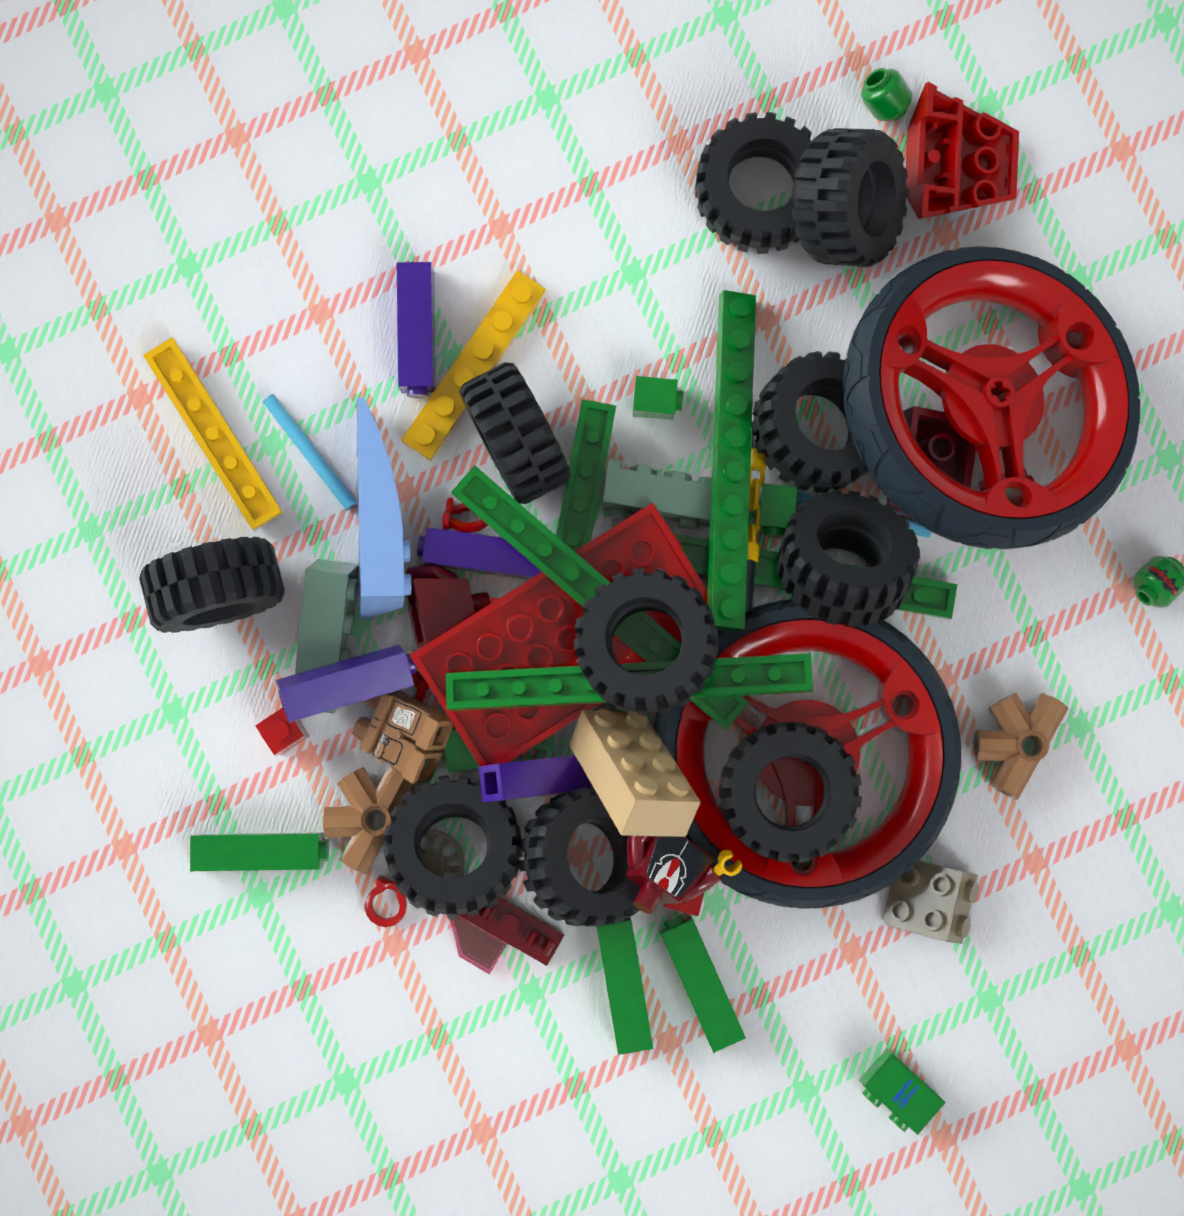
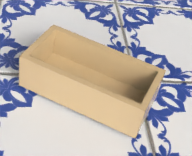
[569,709,701,837]

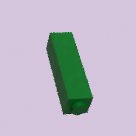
[190,832,329,872]
[660,914,746,1053]
[597,917,654,1055]

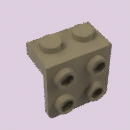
[883,861,979,944]

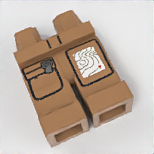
[352,690,454,784]

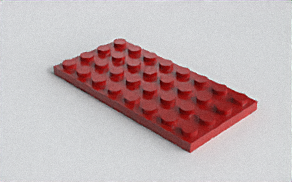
[409,503,717,766]

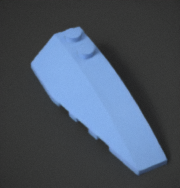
[357,398,411,619]

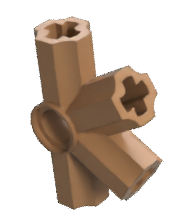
[973,693,1069,800]
[323,766,415,875]

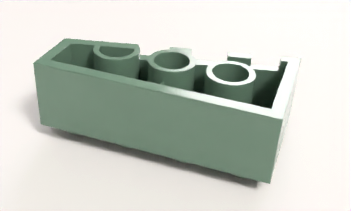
[603,459,712,529]
[295,559,359,714]

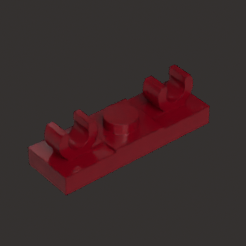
[460,896,565,966]

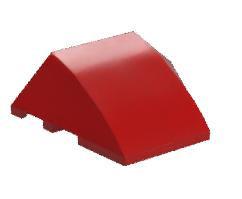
[906,82,1019,219]

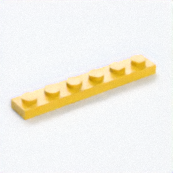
[401,270,546,461]
[143,337,284,531]

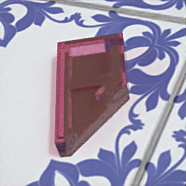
[449,915,507,975]

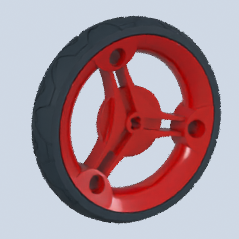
[843,246,1141,549]
[654,599,961,909]

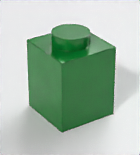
[632,376,684,420]
[758,484,798,537]

